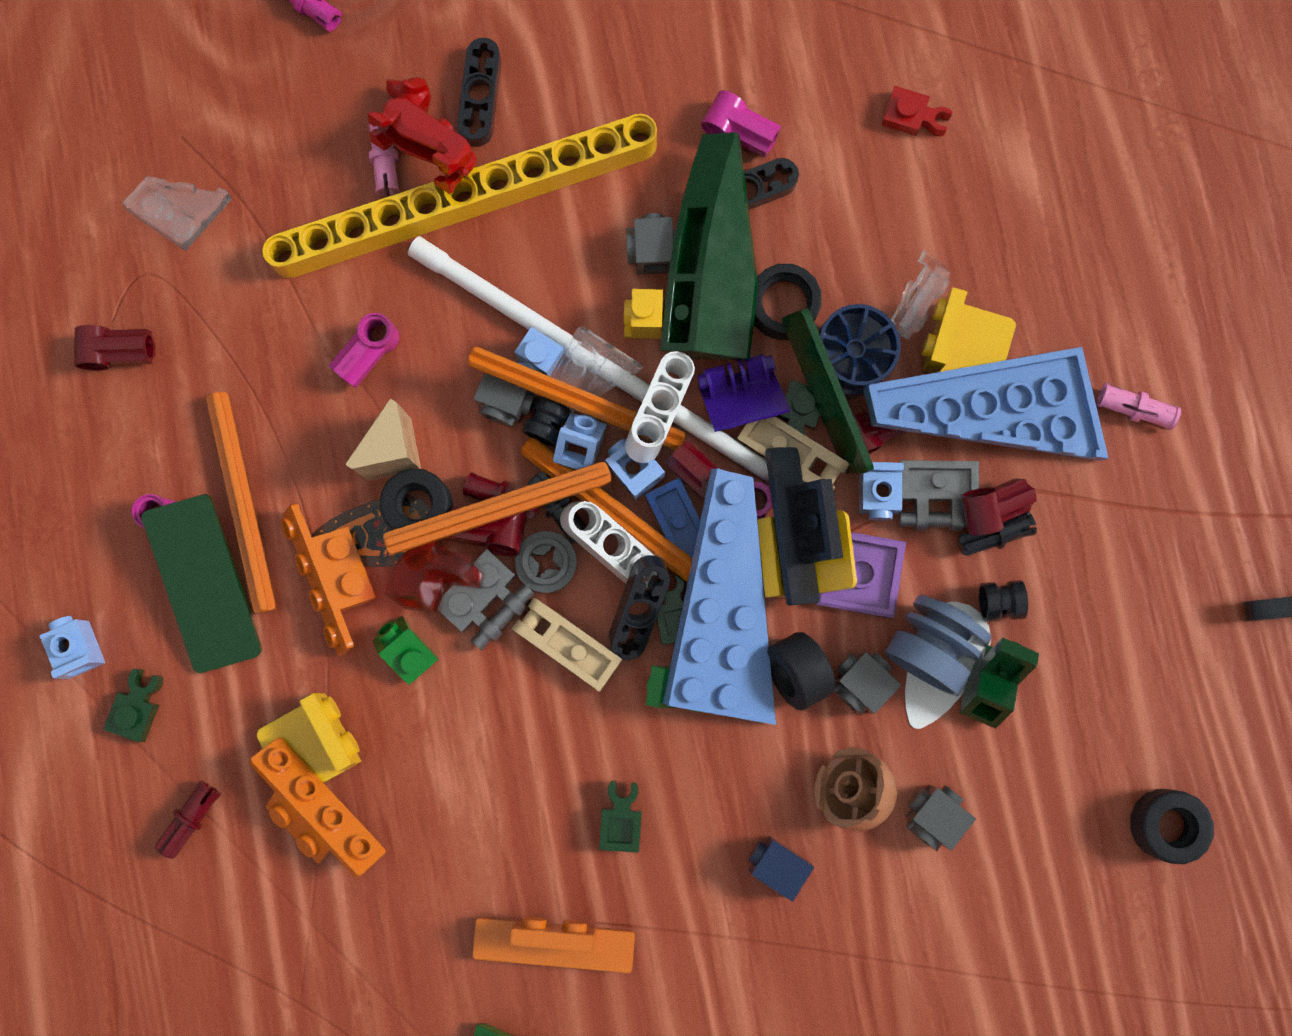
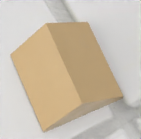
[345,398,421,481]

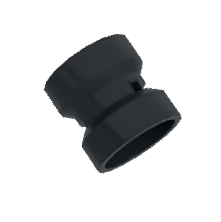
[522,396,571,447]
[979,580,1028,622]

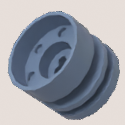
[884,595,992,696]

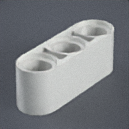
[625,351,695,463]
[560,501,657,588]

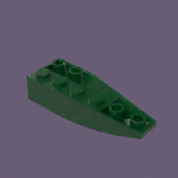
[660,132,758,360]

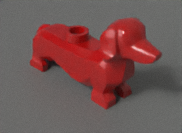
[367,77,477,194]

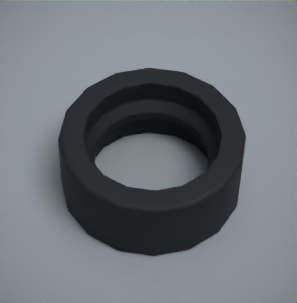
[754,264,822,340]

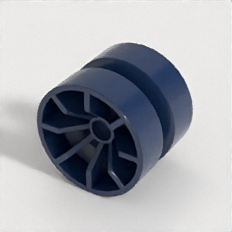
[818,304,901,399]

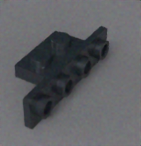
[765,447,843,606]

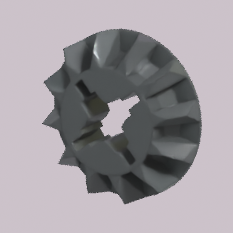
[515,531,577,594]

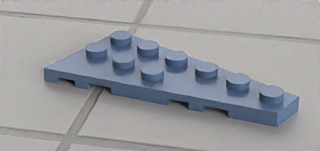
[863,347,1109,461]
[663,469,776,725]

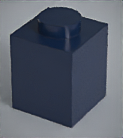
[748,836,814,902]

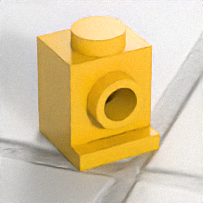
[624,289,663,339]

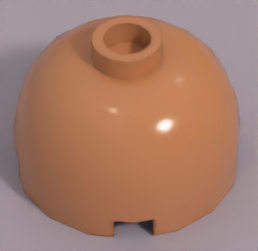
[814,747,897,832]

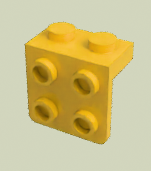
[921,287,1016,373]
[757,510,857,598]
[257,693,362,783]

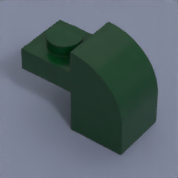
[960,638,1039,729]

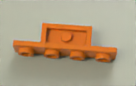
[281,503,376,656]
[249,738,386,878]
[472,916,635,973]

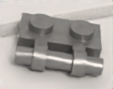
[898,460,979,531]
[434,549,535,651]

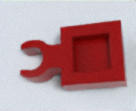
[882,86,952,136]

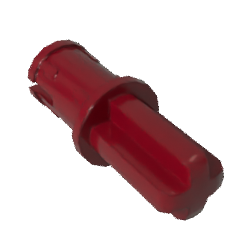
[463,472,540,519]
[155,781,221,859]

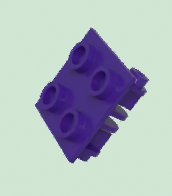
[697,354,791,432]

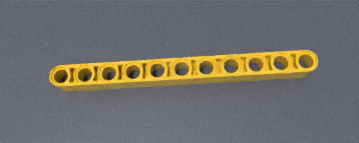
[262,114,657,278]

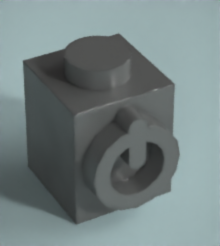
[626,213,676,275]
[473,373,537,427]
[834,652,901,716]
[906,785,976,851]

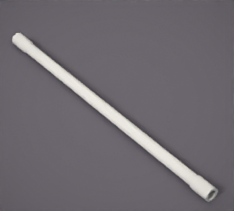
[408,236,806,483]

